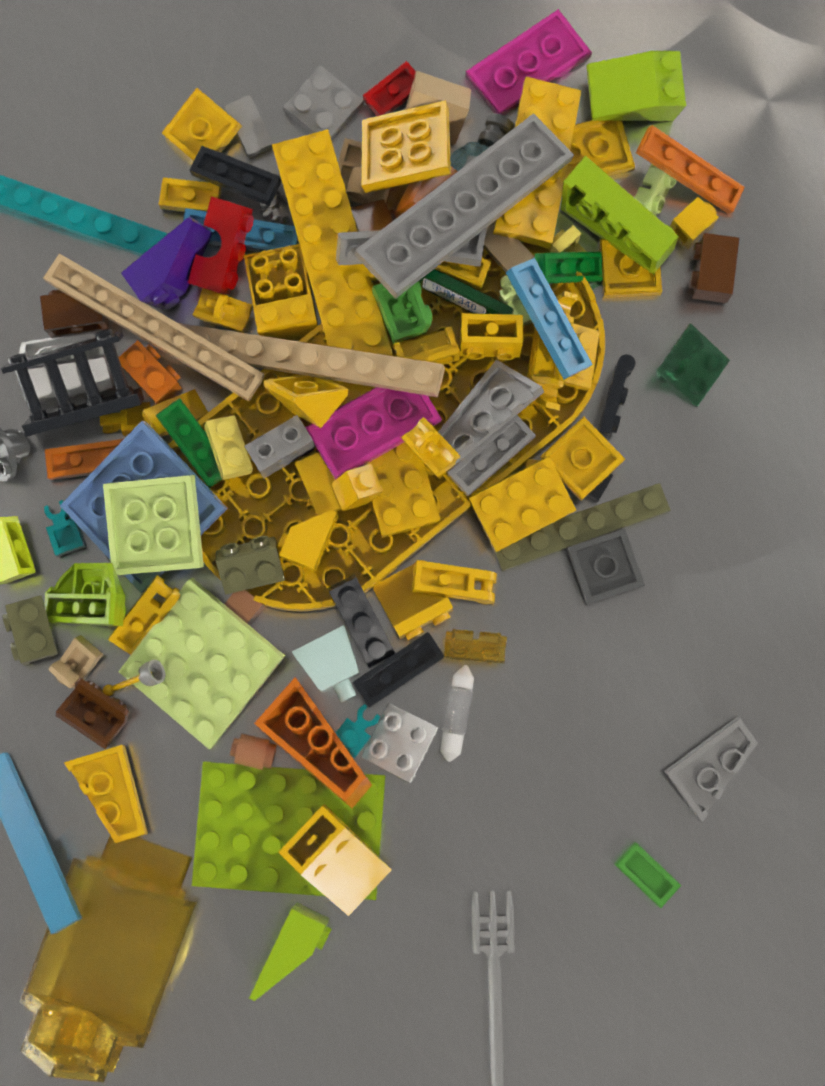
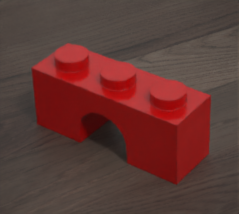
[188,196,254,295]

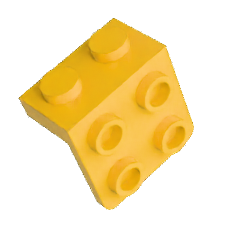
[374,560,453,641]

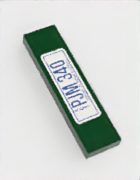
[419,269,514,315]

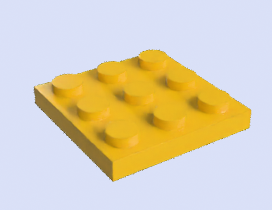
[361,100,451,193]

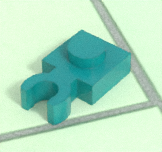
[44,500,86,557]
[336,704,380,759]

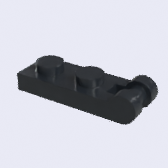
[598,354,636,440]

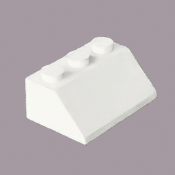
[15,330,114,402]

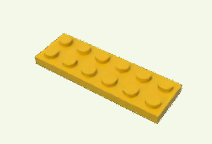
[493,76,582,248]

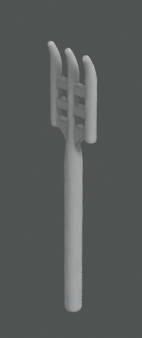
[472,891,515,1086]

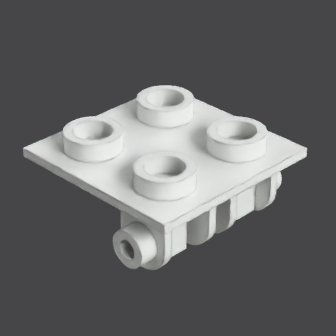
[362,703,438,783]

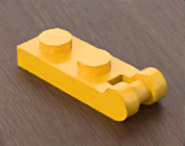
[412,560,497,604]
[108,575,181,655]

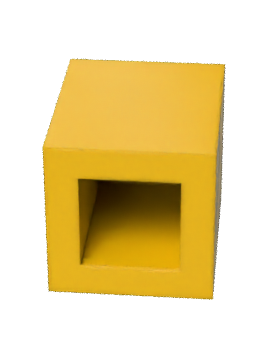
[670,197,719,250]
[331,464,383,512]

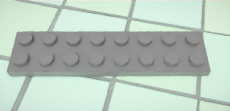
[355,113,574,299]

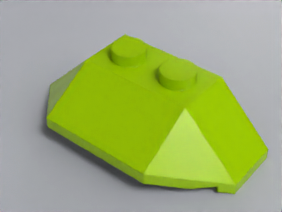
[44,563,126,626]

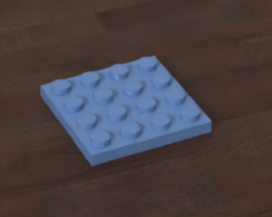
[60,421,228,593]

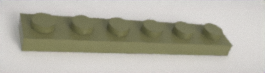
[493,483,671,572]

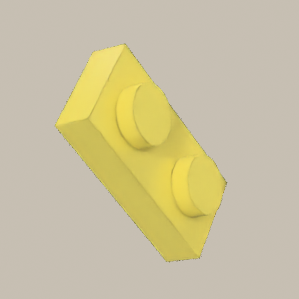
[204,415,253,480]

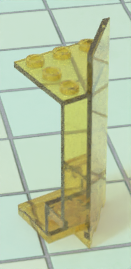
[19,835,196,1083]

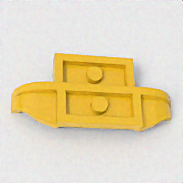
[527,291,600,411]

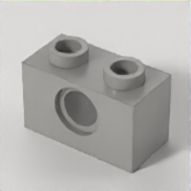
[245,415,316,478]

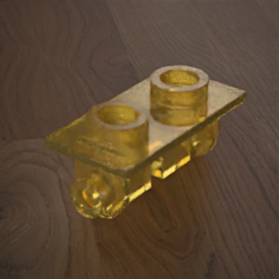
[444,628,507,664]

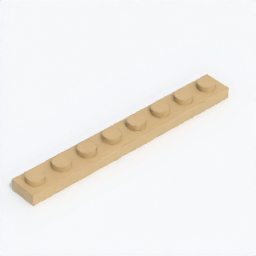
[43,253,265,401]

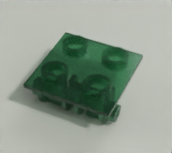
[655,323,730,407]

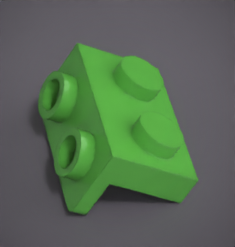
[372,281,433,344]

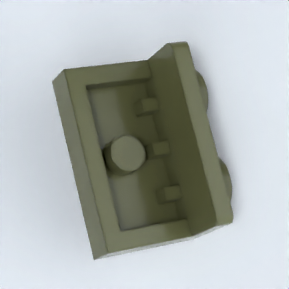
[216,536,285,595]
[2,595,58,666]

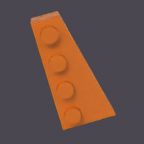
[254,677,372,808]

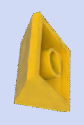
[264,375,348,428]

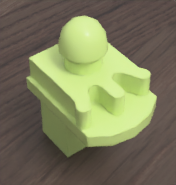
[499,276,533,326]

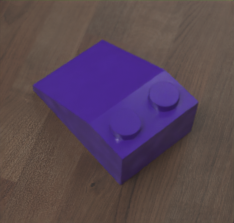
[121,216,213,310]

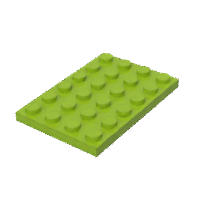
[191,762,386,900]

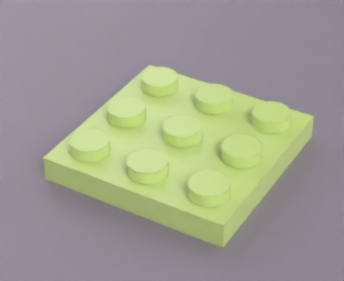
[103,475,204,575]

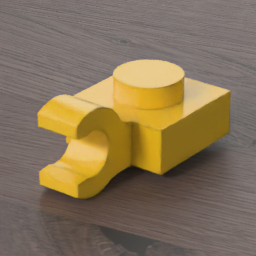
[100,402,151,436]

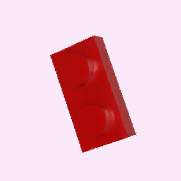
[363,61,416,116]

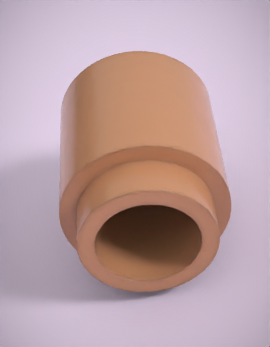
[230,733,277,770]

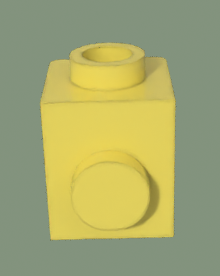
[550,225,587,253]

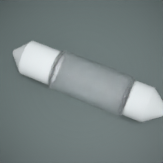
[440,665,474,762]

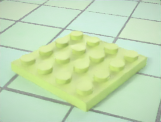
[118,578,285,750]

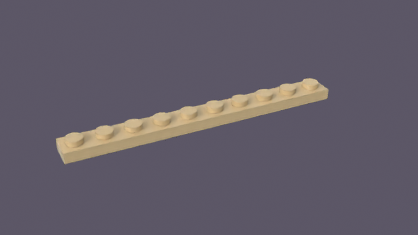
[161,323,445,397]

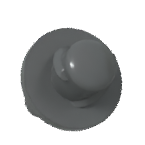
[0,428,30,481]

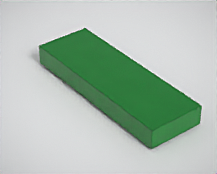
[535,251,603,284]
[155,398,222,488]

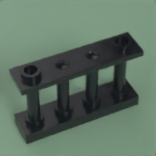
[1,328,145,437]

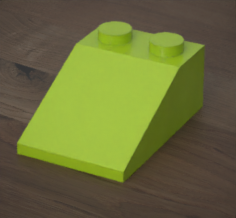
[586,50,686,121]
[249,902,332,1001]

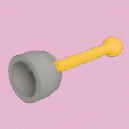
[102,660,165,696]

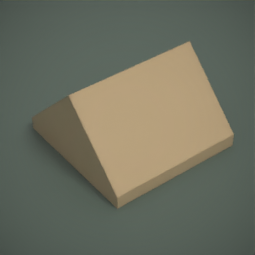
[405,71,471,146]

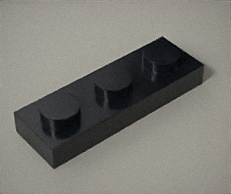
[189,146,282,206]
[327,574,395,667]
[353,632,445,708]

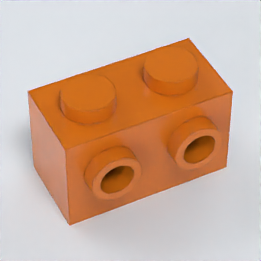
[119,340,184,404]

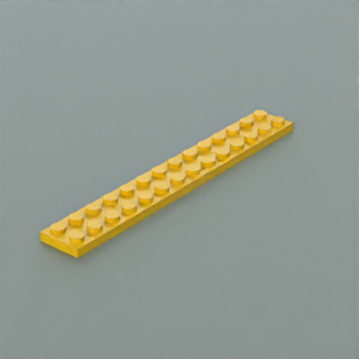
[272,129,440,538]

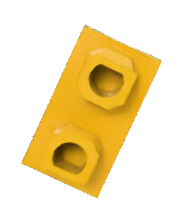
[192,288,253,333]
[401,417,461,477]

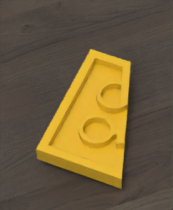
[63,745,148,843]

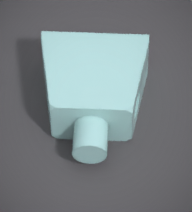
[292,625,360,703]

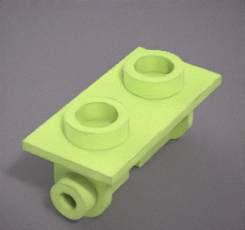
[634,164,677,216]

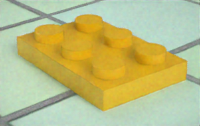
[468,456,576,552]

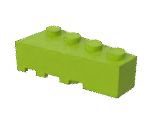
[560,156,678,275]

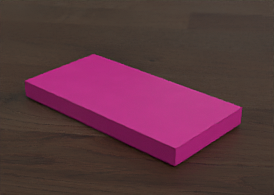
[465,9,592,116]
[305,387,442,480]

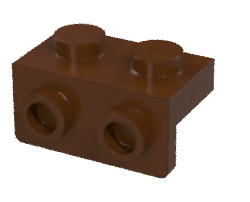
[55,678,129,749]

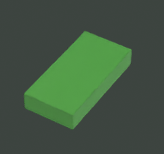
[614,841,682,908]

